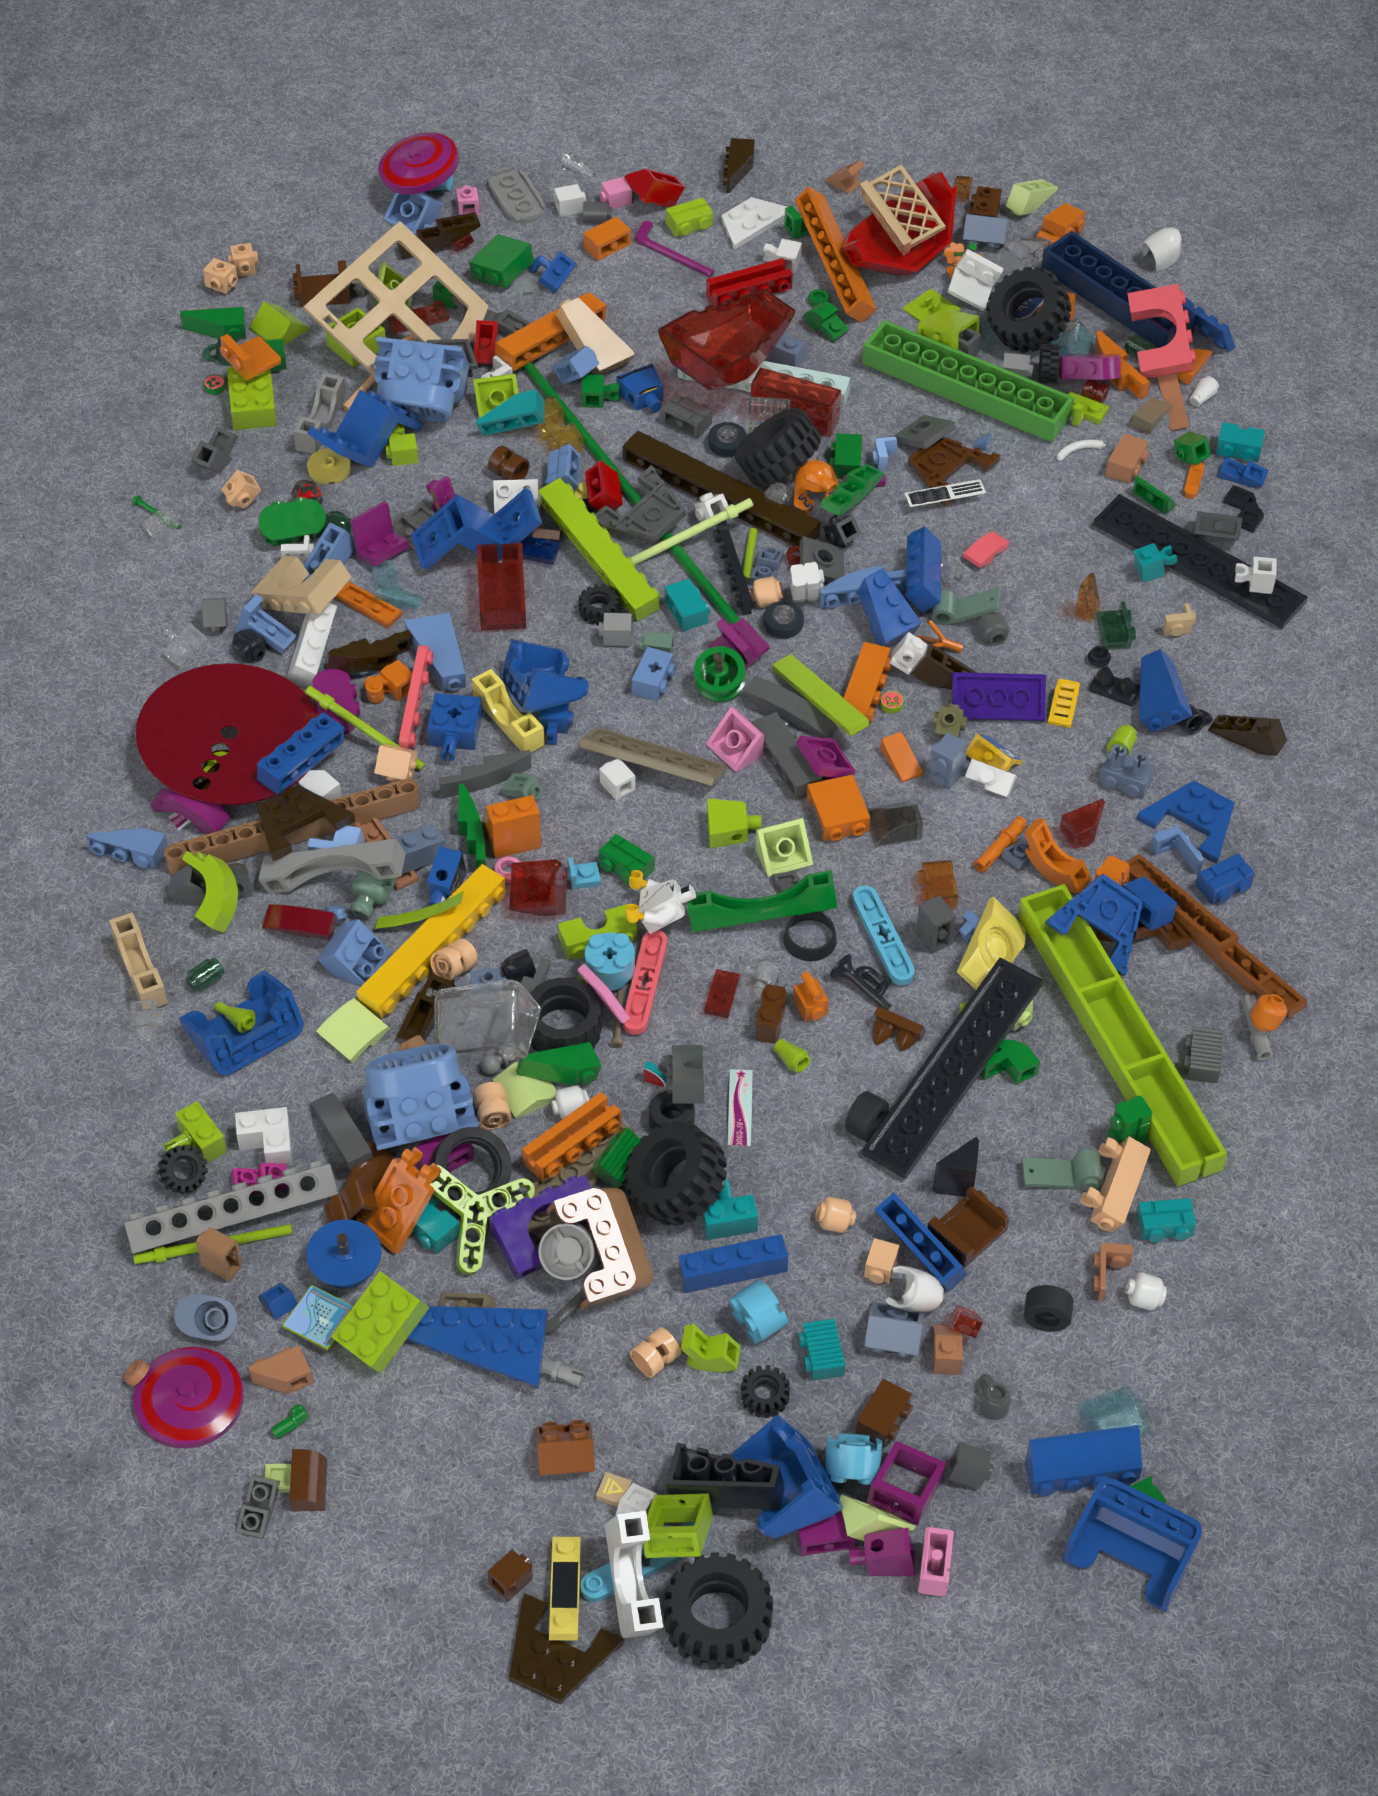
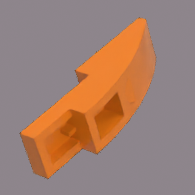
[1094,330,1150,400]

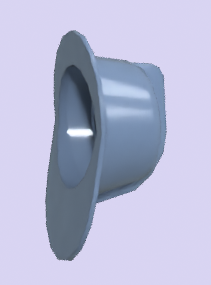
[174,1294,238,1341]

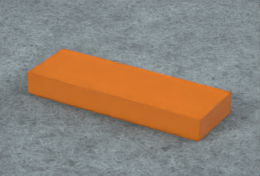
[335,581,403,629]

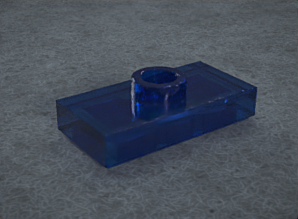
[510,536,560,565]

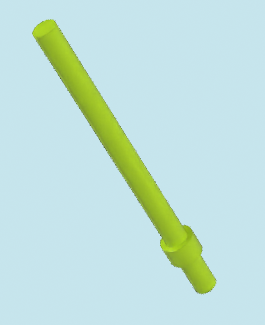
[305,685,426,771]
[133,1224,293,1265]

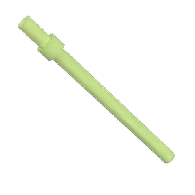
[630,498,754,565]

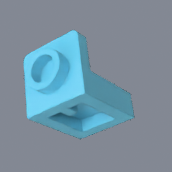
[564,857,601,890]

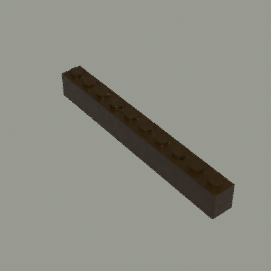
[623,430,821,549]

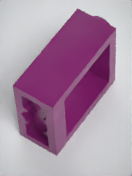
[867,1441,947,1526]

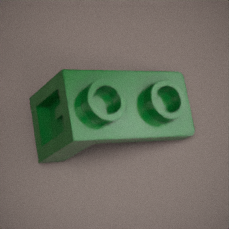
[784,206,810,239]

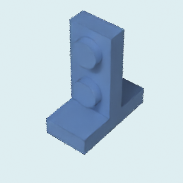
[235,594,297,655]

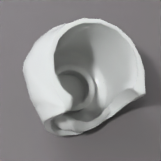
[1142,227,1182,271]
[885,1266,944,1313]

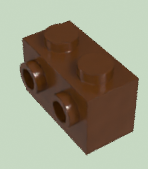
[968,186,1002,218]
[855,1379,913,1448]

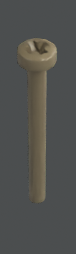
[611,990,624,1048]

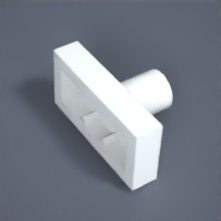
[963,759,1017,798]

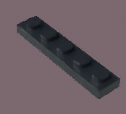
[713,520,752,615]

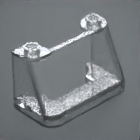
[434,980,542,1063]

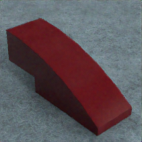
[262,904,338,941]

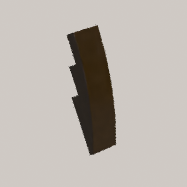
[397,212,481,259]

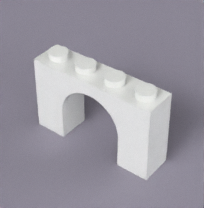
[604,1511,663,1638]

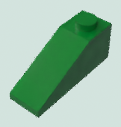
[180,307,246,340]
[516,1042,602,1085]

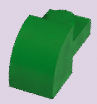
[802,301,849,343]

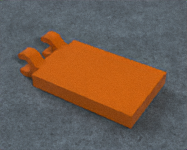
[363,1147,441,1254]

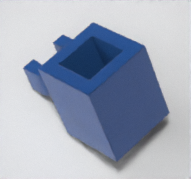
[539,703,574,745]

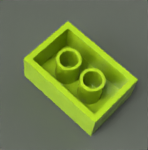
[227,367,277,430]
[331,1271,430,1373]

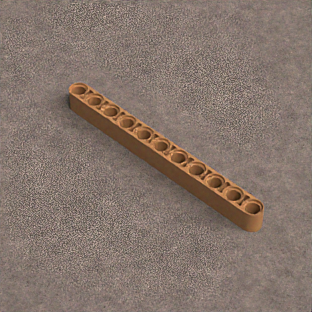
[164,779,421,875]

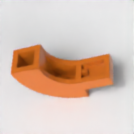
[1024,818,1092,894]

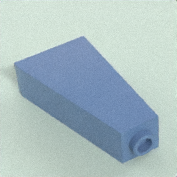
[404,613,466,692]

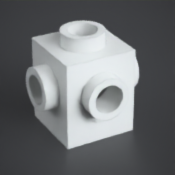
[694,492,728,522]

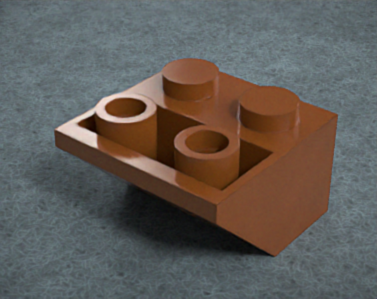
[536,1420,595,1475]

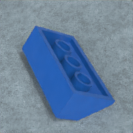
[1024,1425,1142,1496]

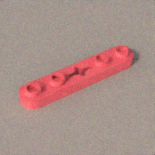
[399,645,434,749]
[623,930,667,1035]

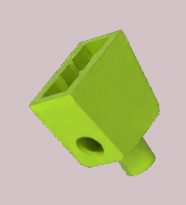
[707,799,761,848]

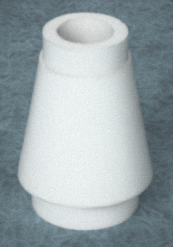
[1189,376,1219,407]

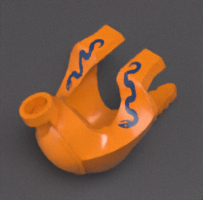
[794,460,838,514]

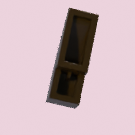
[397,973,456,1041]

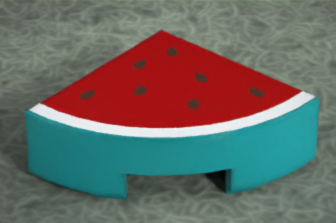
[643,1061,667,1088]

